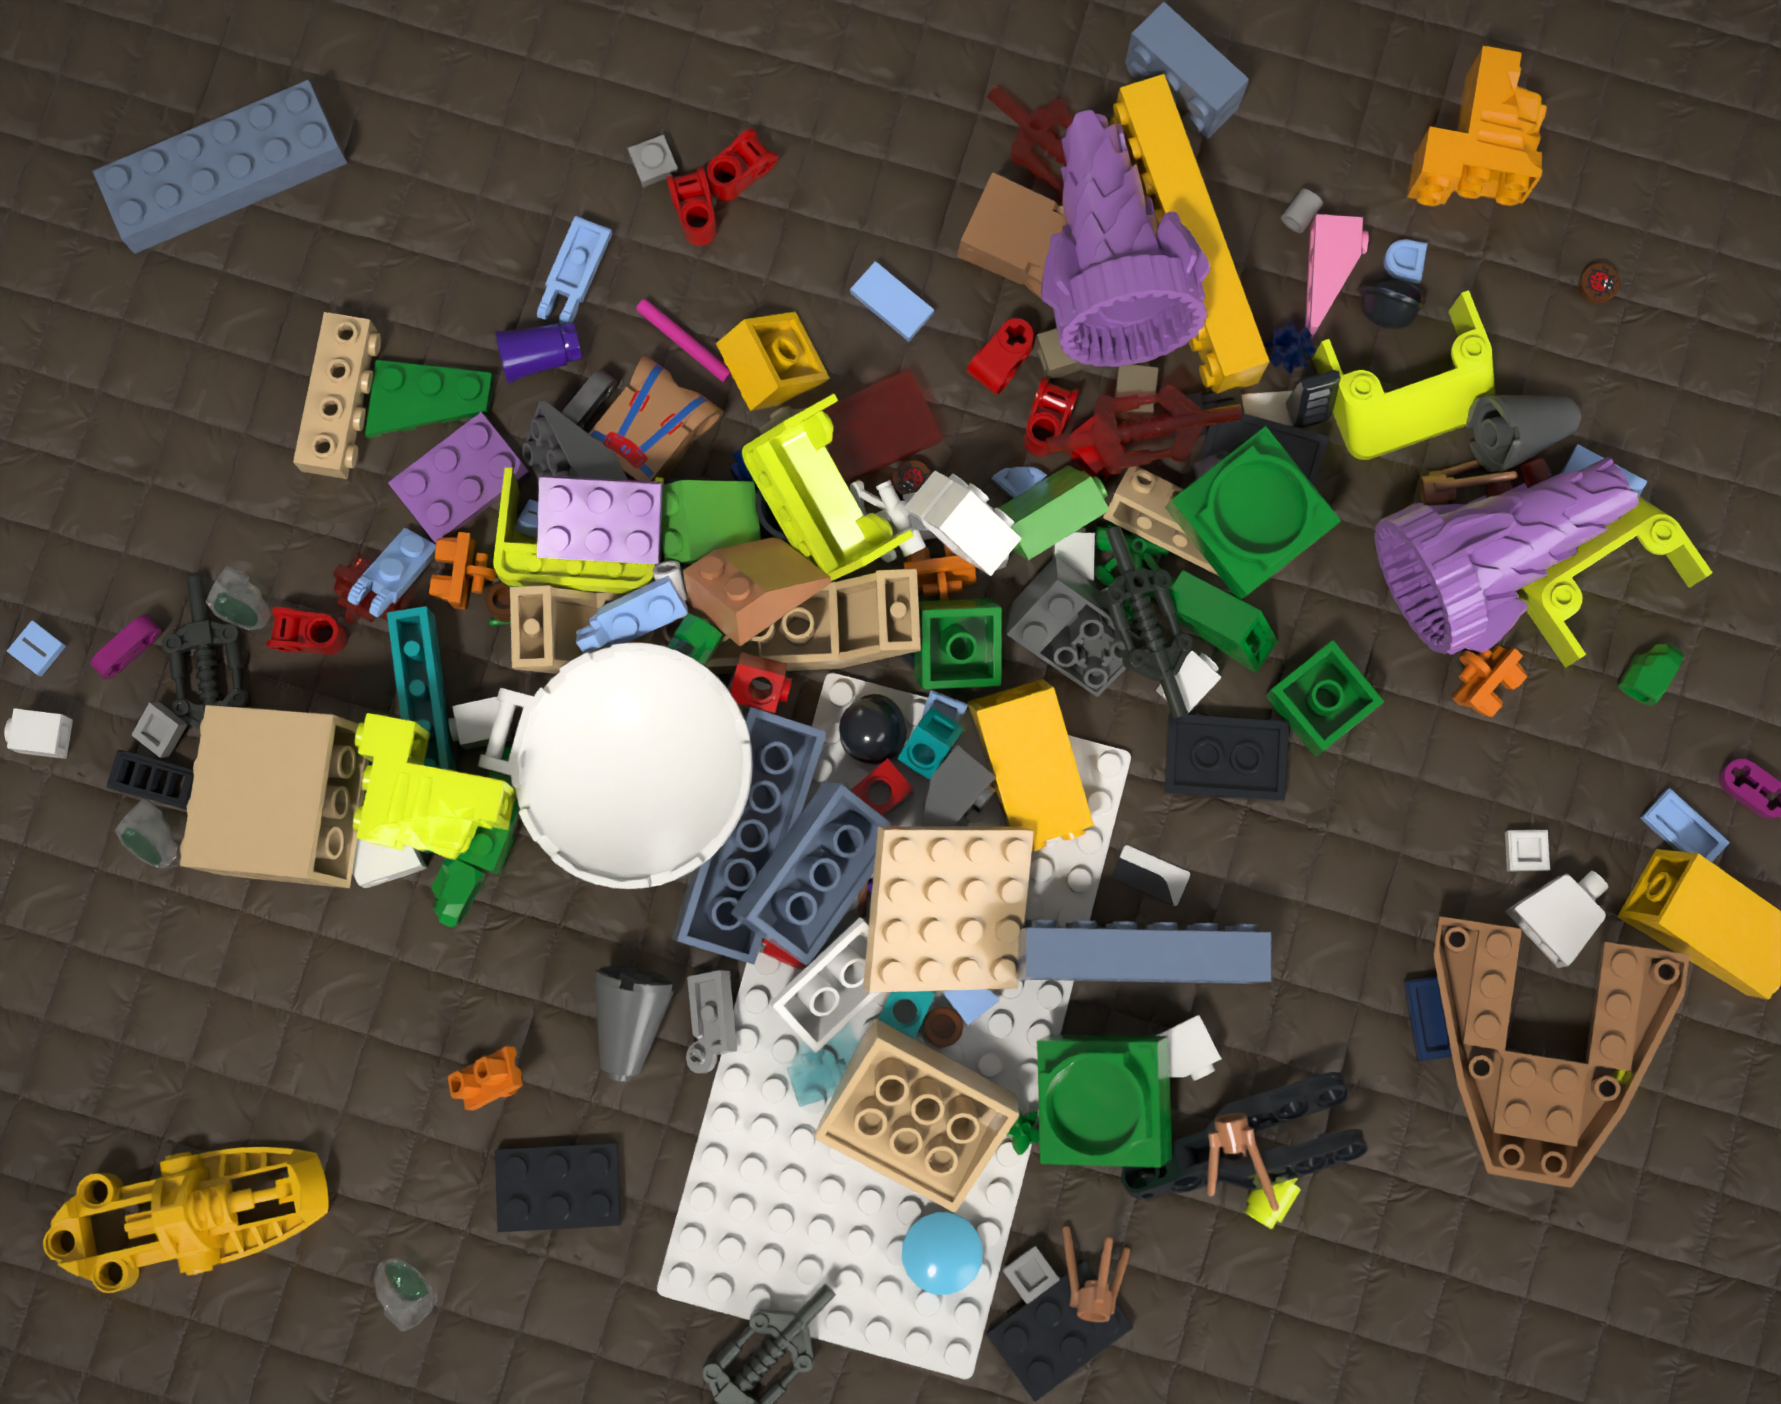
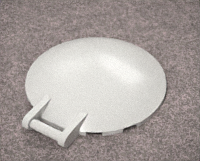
[478,643,753,889]

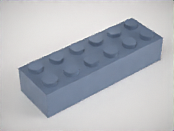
[93,79,347,254]
[671,707,827,964]
[1016,920,1271,984]

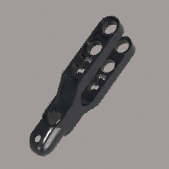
[1121,1072,1368,1200]

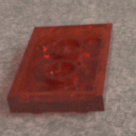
[822,369,943,484]

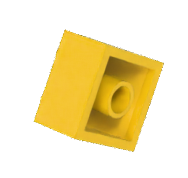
[716,312,830,411]

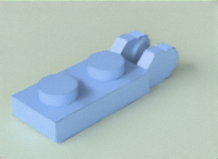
[537,216,612,325]
[348,528,436,617]

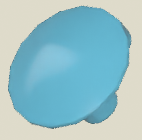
[902,1212,983,1295]

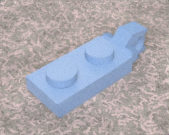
[576,576,688,654]

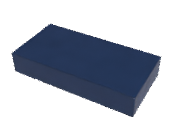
[1403,977,1452,1062]

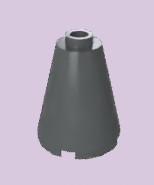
[1467,394,1581,472]
[594,966,675,1082]

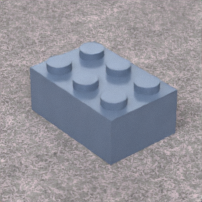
[1125,2,1249,139]

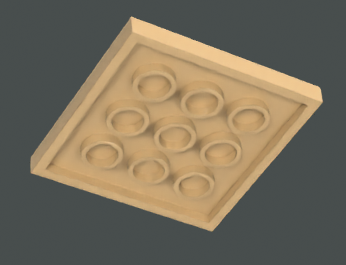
[863,826,1034,992]

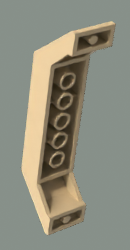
[510,569,921,674]

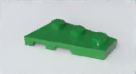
[365,360,494,439]

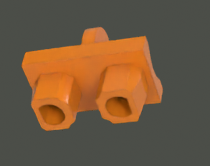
[429,532,497,610]
[903,545,976,600]
[1451,645,1528,717]
[448,1046,523,1111]

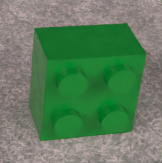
[914,598,1001,689]
[1265,640,1385,758]

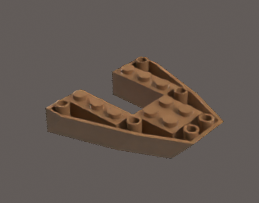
[1434,916,1690,1188]

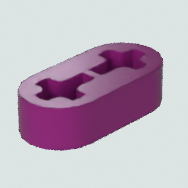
[90,614,162,680]
[1719,759,1781,819]

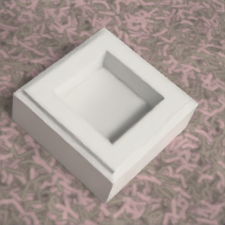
[1505,830,1550,872]

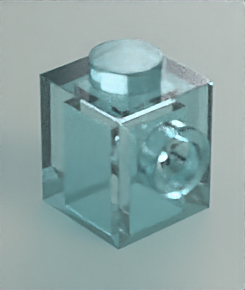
[787,1048,847,1107]

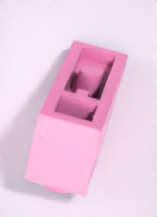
[1305,214,1368,338]

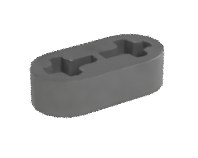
[562,369,617,430]

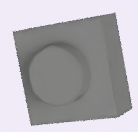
[628,134,679,187]
[132,701,187,758]
[1002,1245,1060,1304]

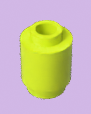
[1244,1178,1301,1229]

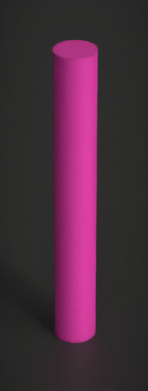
[636,298,732,383]

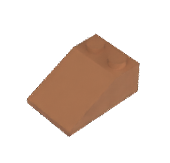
[683,537,831,646]

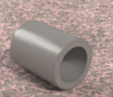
[1281,188,1323,233]

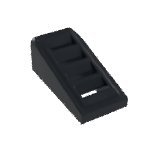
[1285,370,1341,429]
[107,750,194,810]

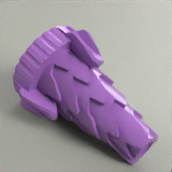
[1041,110,1211,367]
[1374,457,1639,655]

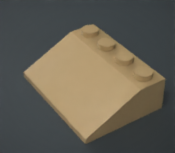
[814,1019,1020,1213]

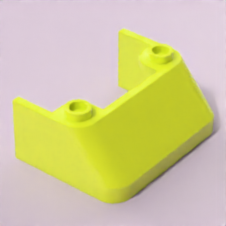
[1312,290,1495,460]
[742,394,914,581]
[493,467,665,594]
[1516,495,1713,668]

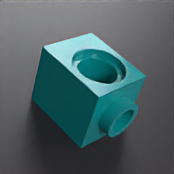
[897,706,965,781]
[878,991,935,1039]

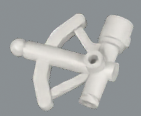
[850,480,926,562]

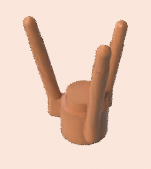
[1420,459,1517,506]
[1207,1113,1279,1211]
[1062,1226,1131,1322]

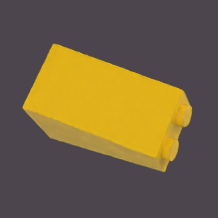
[967,679,1094,851]
[1617,849,1781,1000]

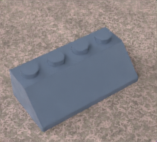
[731,781,894,966]

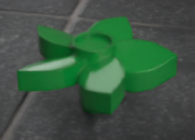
[1006,1107,1040,1155]

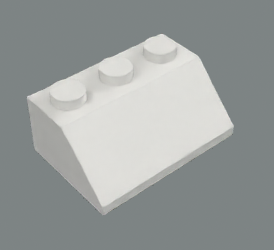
[769,918,880,1053]

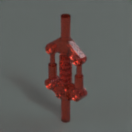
[987,86,1074,203]
[1046,385,1242,474]

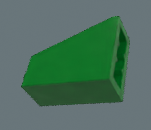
[1168,570,1278,673]

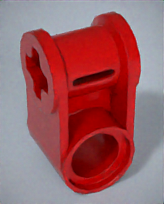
[707,128,779,201]
[666,166,717,246]
[966,318,1034,396]
[1024,377,1080,457]
[266,607,348,655]

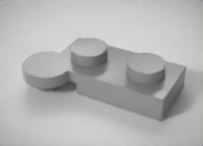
[686,970,737,1074]

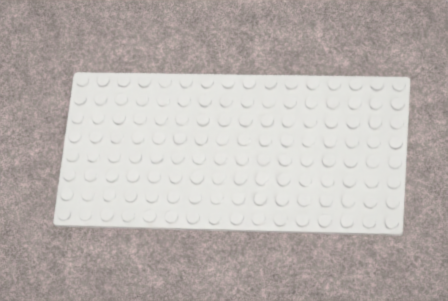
[657,673,1131,1379]

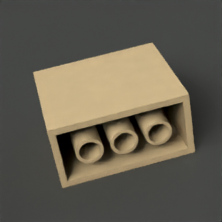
[180,705,369,888]

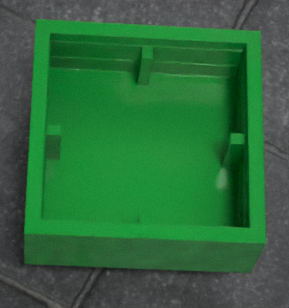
[1165,426,1341,600]
[1037,1035,1172,1167]

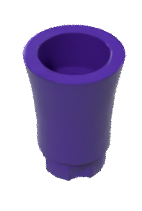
[495,322,582,385]

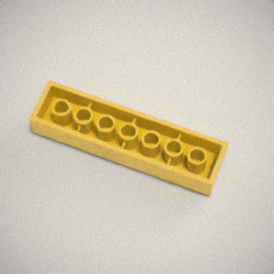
[1110,74,1270,394]

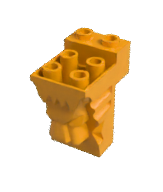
[1407,46,1547,206]

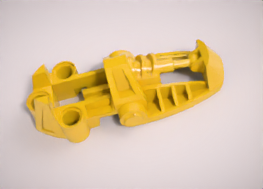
[43,1147,328,1293]

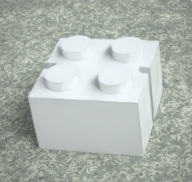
[904,471,1022,576]

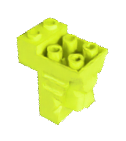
[353,713,516,860]

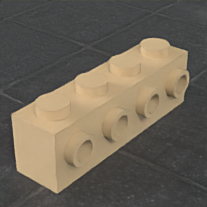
[293,312,381,479]
[1103,463,1219,576]

